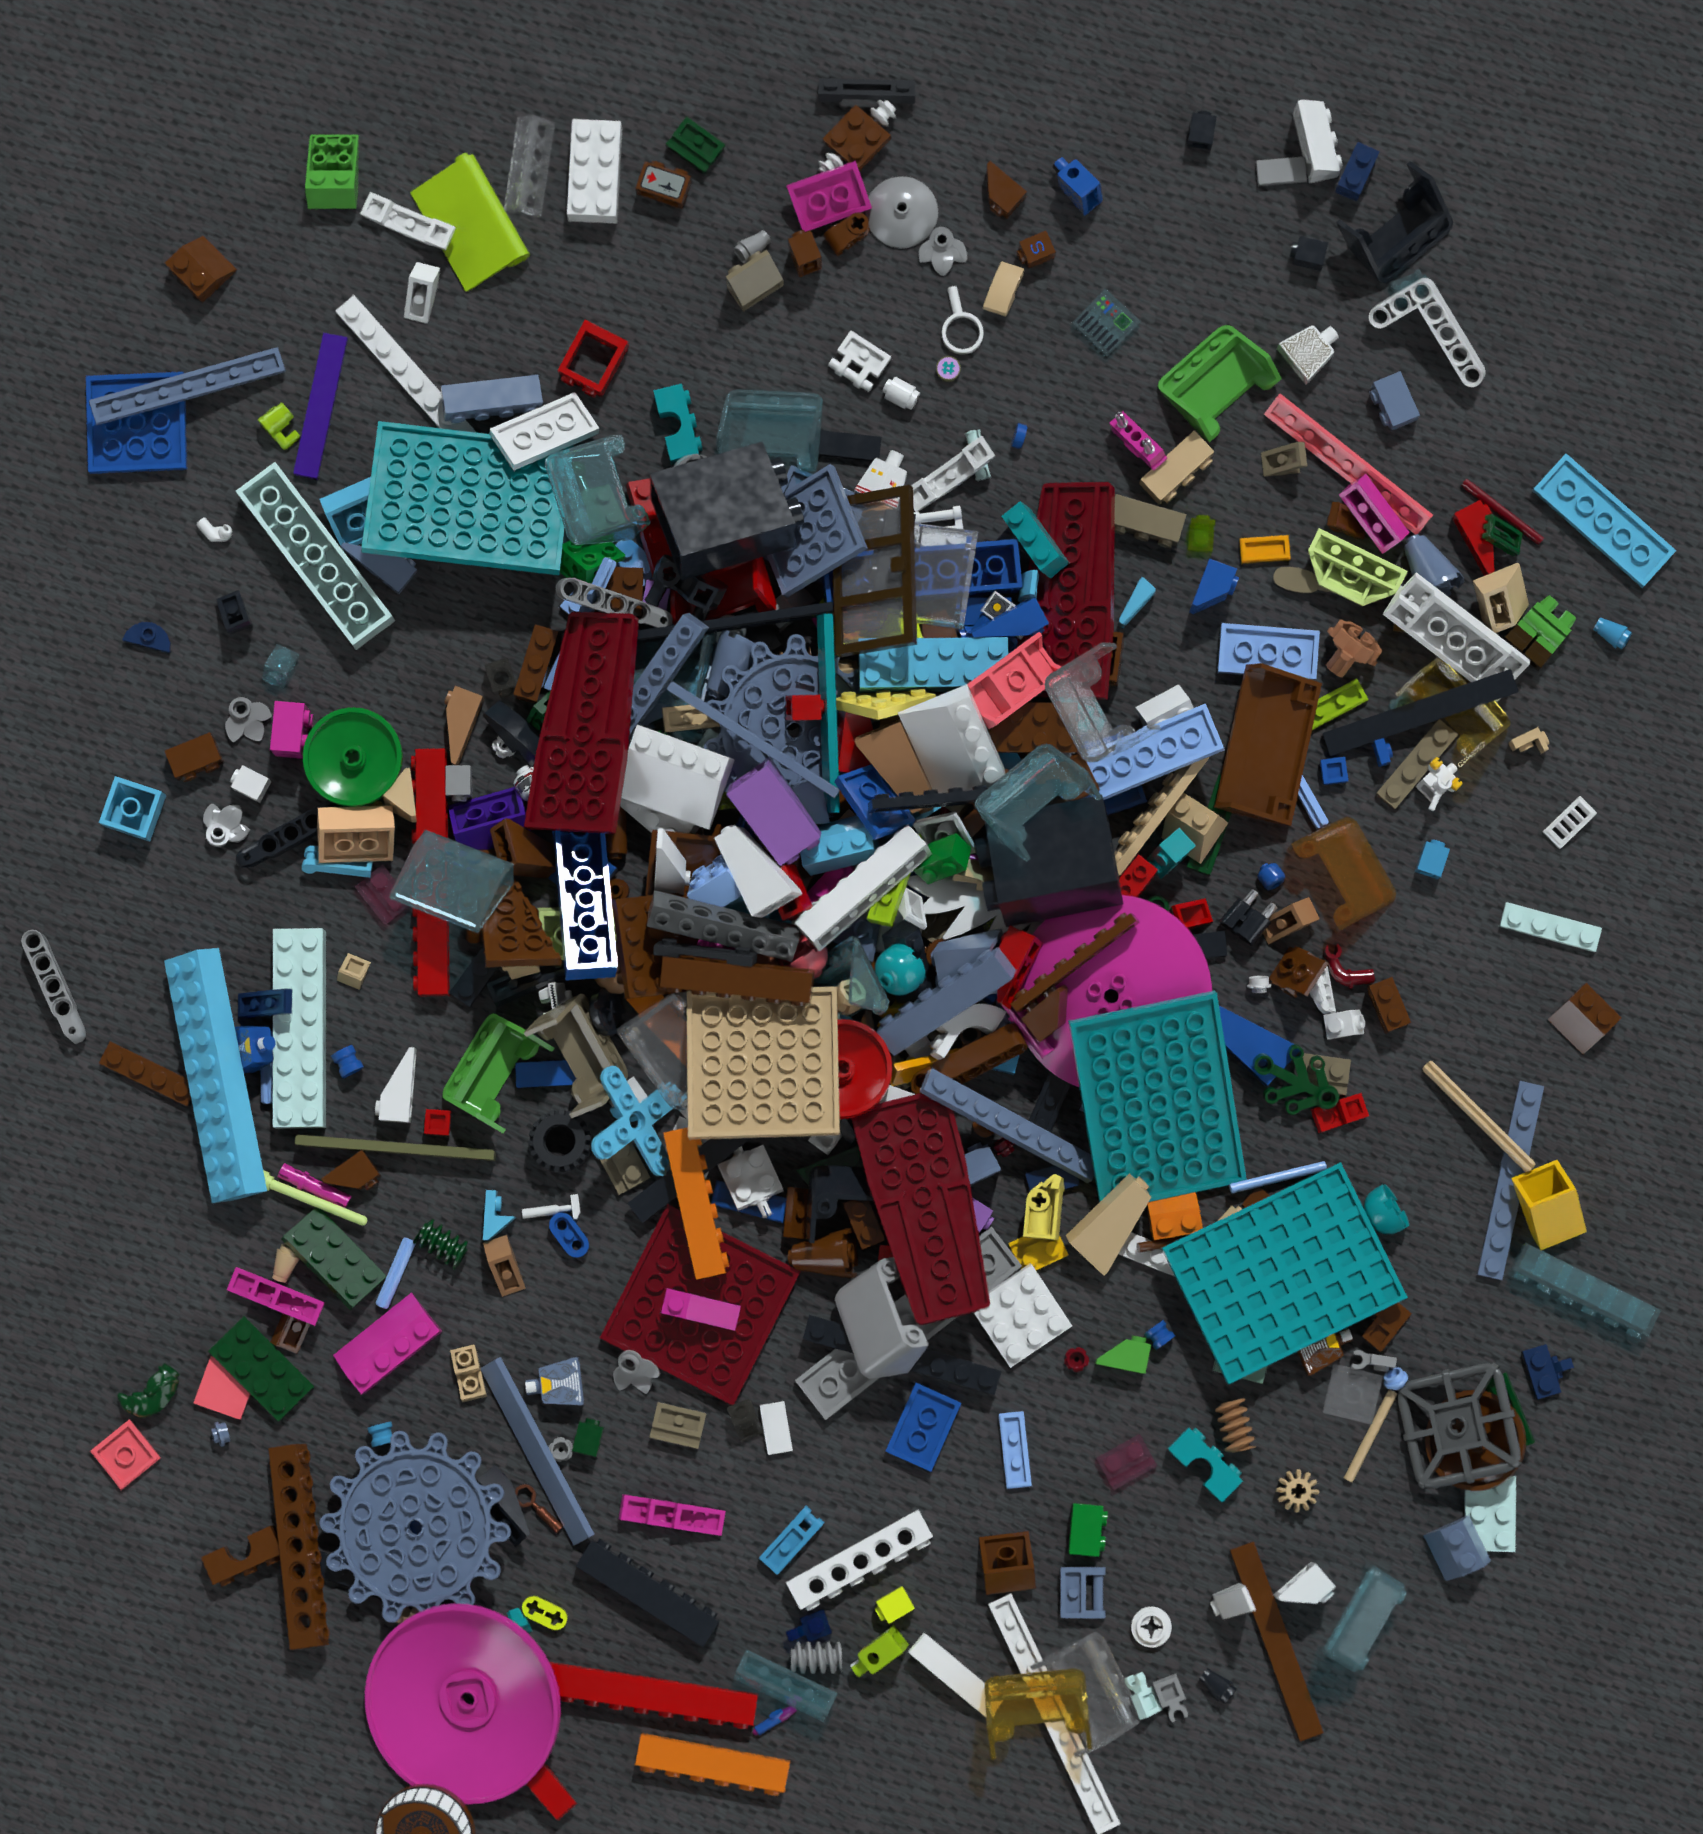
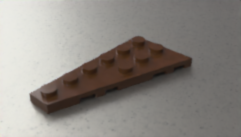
[475,850,562,967]

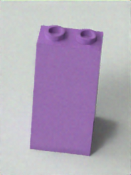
[727,756,821,866]

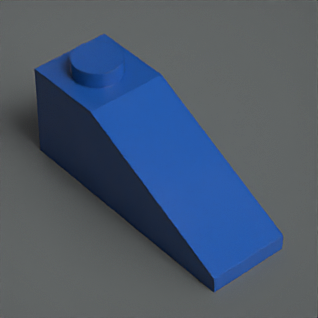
[967,597,1049,638]

